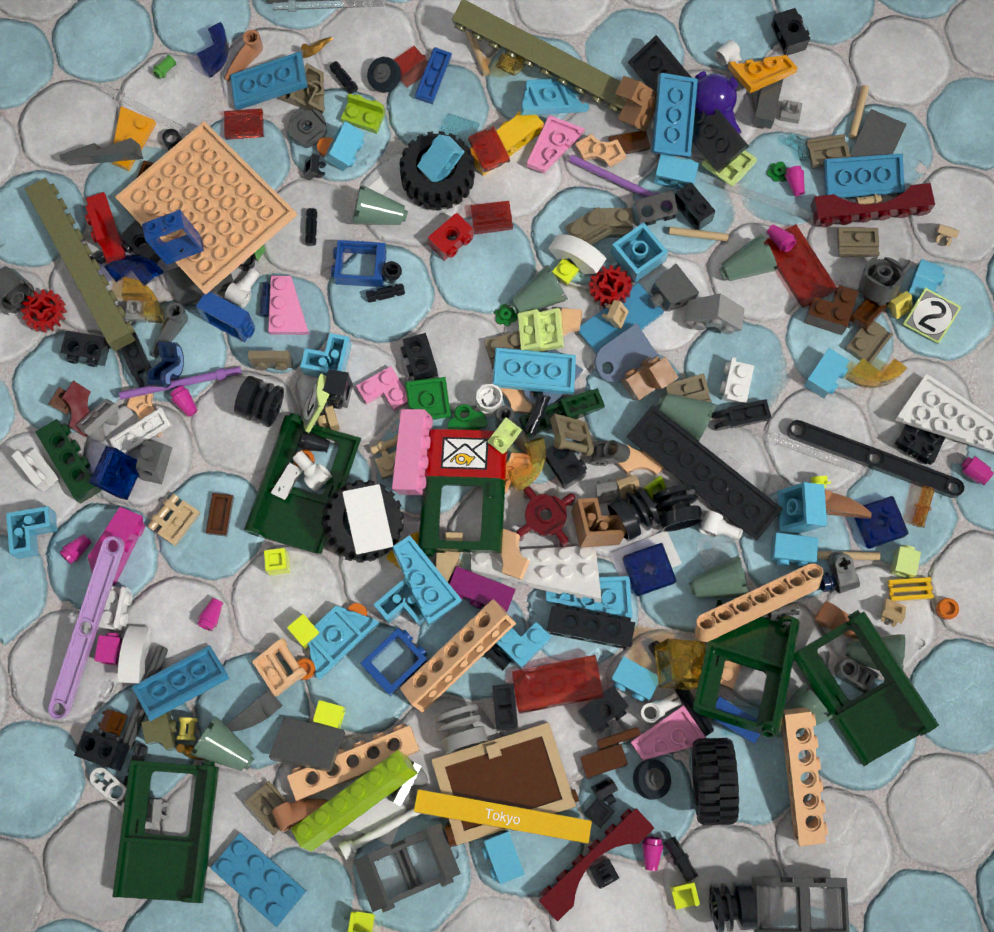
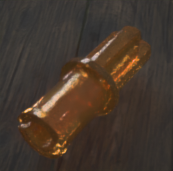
[911,486,935,528]

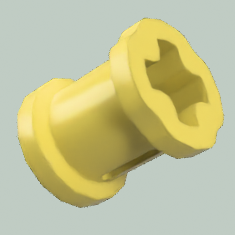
[176,717,198,741]

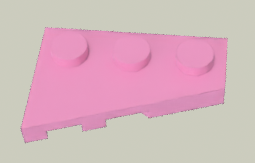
[527,115,585,174]
[268,276,309,335]
[630,705,706,761]

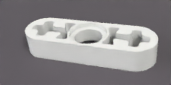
[90,768,127,812]

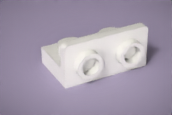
[719,357,754,404]
[11,449,59,492]
[98,586,133,632]

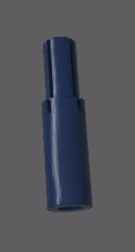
[259,282,269,317]

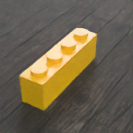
[470,110,544,176]

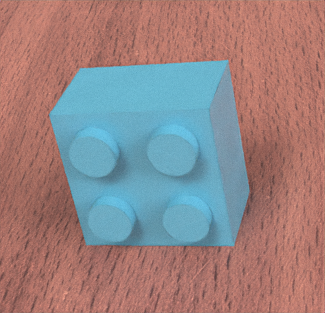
[610,222,668,283]
[777,482,827,534]

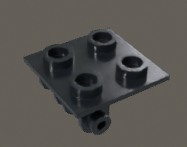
[894,424,945,465]

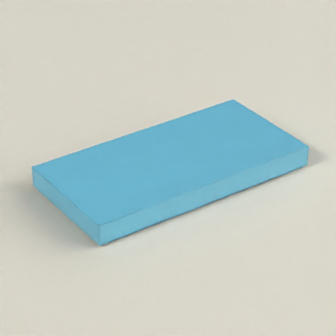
[492,347,576,395]

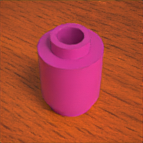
[961,456,994,485]

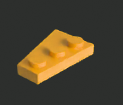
[728,55,798,93]
[111,106,156,171]

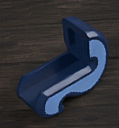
[146,342,184,388]

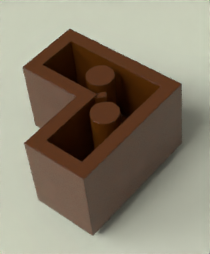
[804,285,859,335]

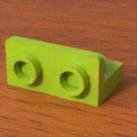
[341,94,385,134]

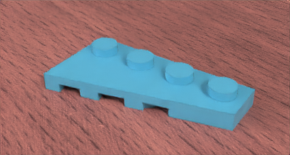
[392,535,462,627]
[546,576,632,619]

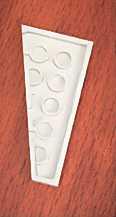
[895,374,994,452]
[470,546,601,603]

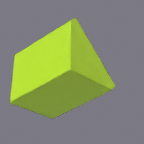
[642,476,667,501]

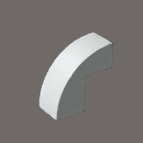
[548,234,606,275]
[118,626,150,683]

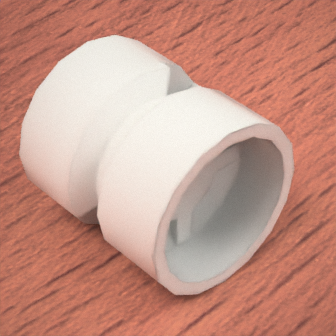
[476,384,503,417]

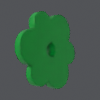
[767,162,788,182]
[495,304,517,326]

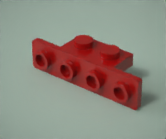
[85,192,127,267]

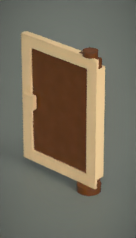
[432,722,579,848]

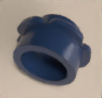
[820,572,836,593]

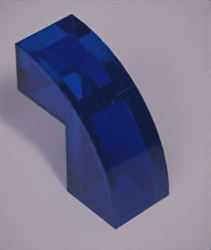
[197,22,229,78]
[104,255,164,286]

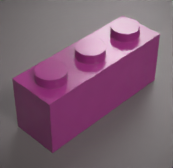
[450,566,516,612]

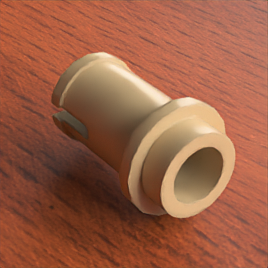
[855,194,882,204]

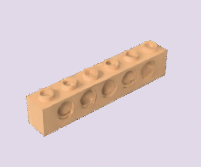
[400,599,516,713]
[781,707,828,846]
[287,724,420,801]

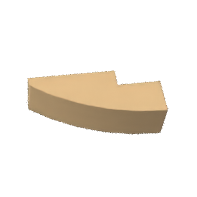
[436,532,463,584]

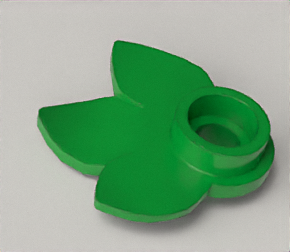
[448,404,488,430]

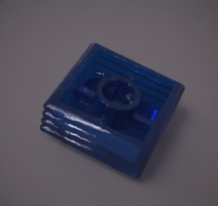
[89,446,139,500]
[855,496,909,549]
[622,543,677,597]

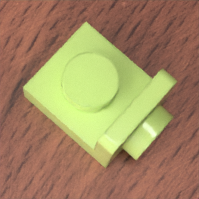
[488,417,522,454]

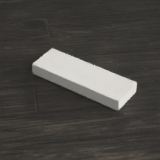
[109,407,173,457]

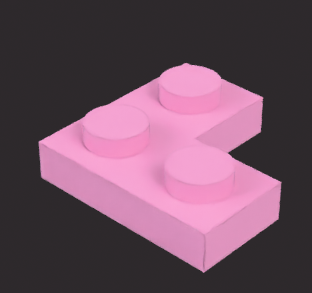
[356,366,408,411]

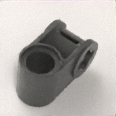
[590,440,630,466]
[828,551,860,594]
[834,659,879,693]

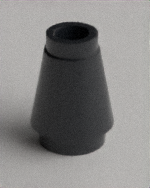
[382,261,402,284]
[299,431,330,453]

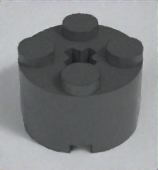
[858,257,905,305]
[0,266,34,315]

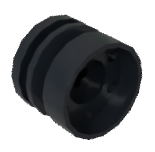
[234,376,284,427]
[652,484,704,532]
[607,486,660,542]
[709,880,757,932]

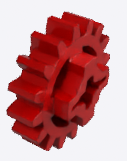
[589,265,632,306]
[21,289,67,333]

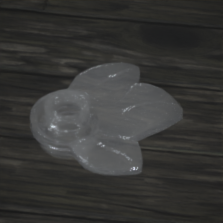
[697,535,734,571]

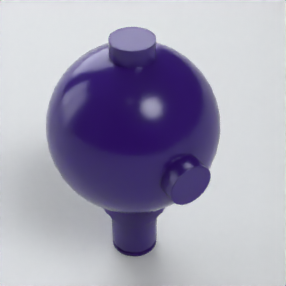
[695,71,742,134]

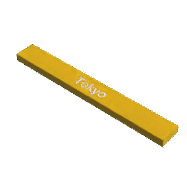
[414,789,592,844]

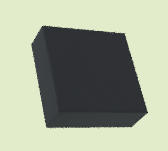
[584,799,615,828]

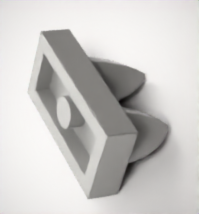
[76,398,120,442]
[387,760,428,807]

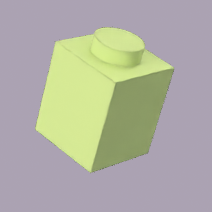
[890,545,921,579]

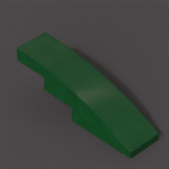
[519,388,605,437]

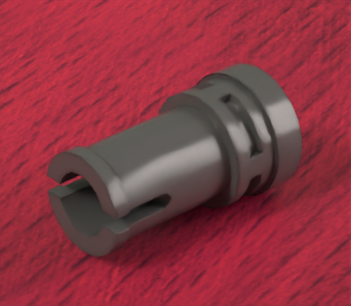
[767,602,800,620]

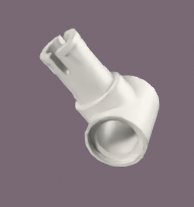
[715,40,745,66]
[225,268,260,308]
[293,451,332,492]
[699,510,743,541]
[639,692,681,724]

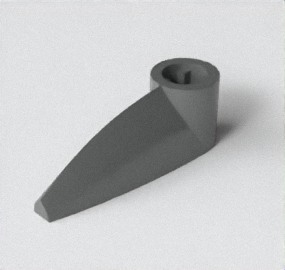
[150,302,188,358]
[495,406,538,459]
[226,689,283,732]

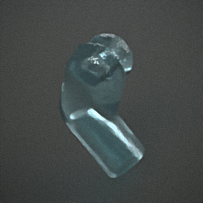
[786,135,809,161]

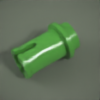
[152,55,176,79]

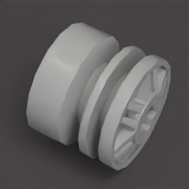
[434,704,488,754]

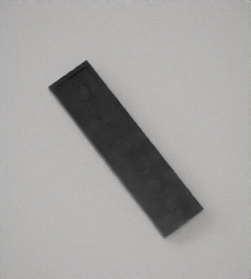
[628,35,749,173]
[626,405,783,541]

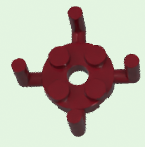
[516,486,576,547]

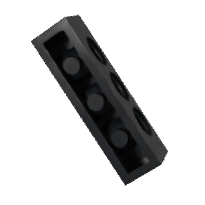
[546,604,635,650]

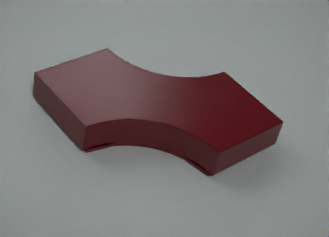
[61,380,91,437]

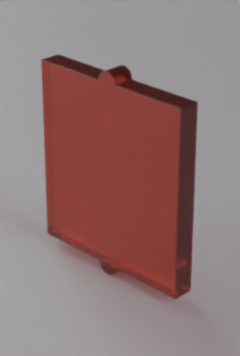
[394,46,428,88]

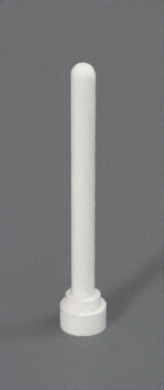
[339,808,421,860]

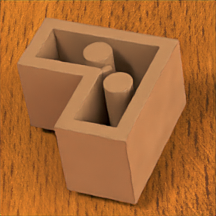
[615,76,657,132]
[621,356,679,400]
[571,498,626,548]

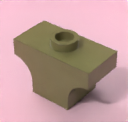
[141,711,178,751]

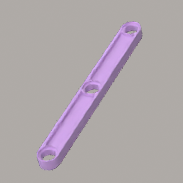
[48,536,125,719]

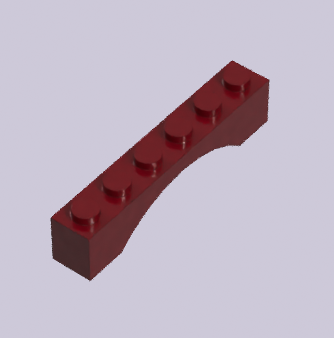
[810,183,935,227]
[539,808,654,922]

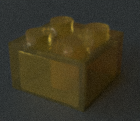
[654,638,706,690]

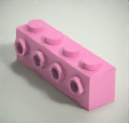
[392,409,433,495]

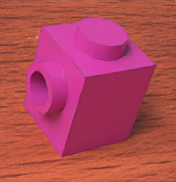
[94,633,123,665]

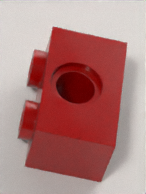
[428,213,473,261]

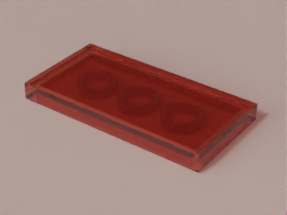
[763,224,837,309]
[512,655,604,714]

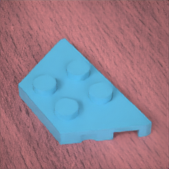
[520,79,589,115]
[307,606,380,680]

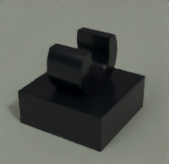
[303,154,326,180]
[591,777,618,806]
[589,858,619,889]

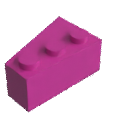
[88,507,145,586]

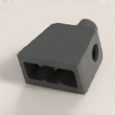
[647,263,699,312]
[136,440,172,484]

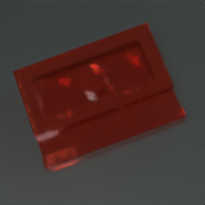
[224,108,264,140]
[468,126,510,173]
[471,201,513,235]

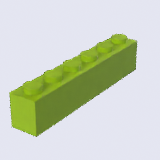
[291,750,418,852]

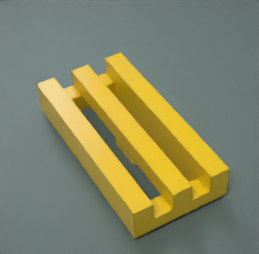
[887,577,934,601]

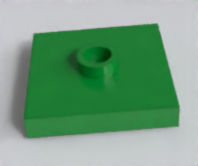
[405,377,451,420]

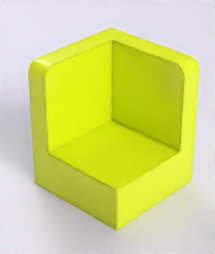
[264,548,291,576]
[287,614,319,649]
[313,700,346,729]
[670,882,700,910]
[348,911,375,932]

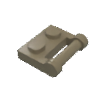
[550,414,594,456]

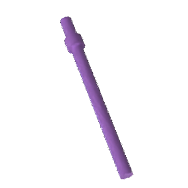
[569,154,672,210]
[119,366,242,400]

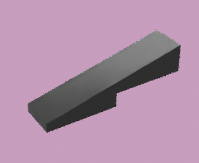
[752,79,783,129]
[59,138,143,166]

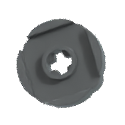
[288,108,327,148]

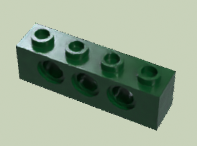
[35,419,102,504]

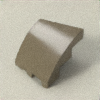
[277,63,325,114]

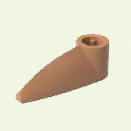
[224,30,263,82]
[825,489,872,519]
[814,601,858,639]
[271,799,329,832]

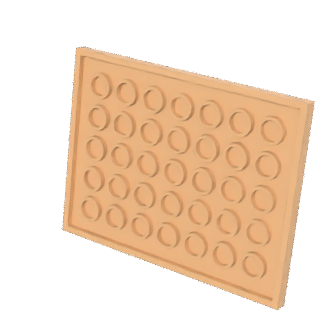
[115,121,297,295]

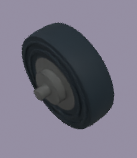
[367,56,401,93]
[633,759,671,800]

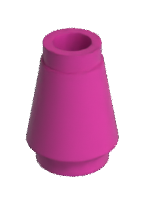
[785,166,805,196]
[766,224,797,252]
[170,386,198,417]
[59,534,92,565]
[197,598,223,631]
[642,836,664,871]

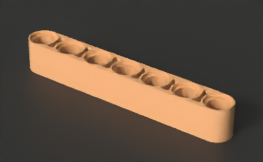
[695,563,823,642]

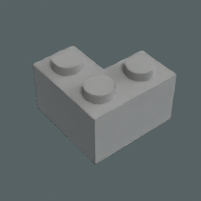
[685,293,744,334]

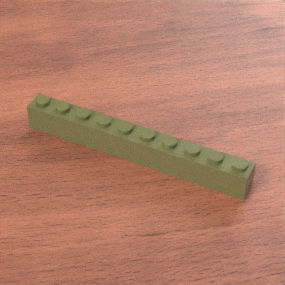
[452,0,626,113]
[24,178,135,352]

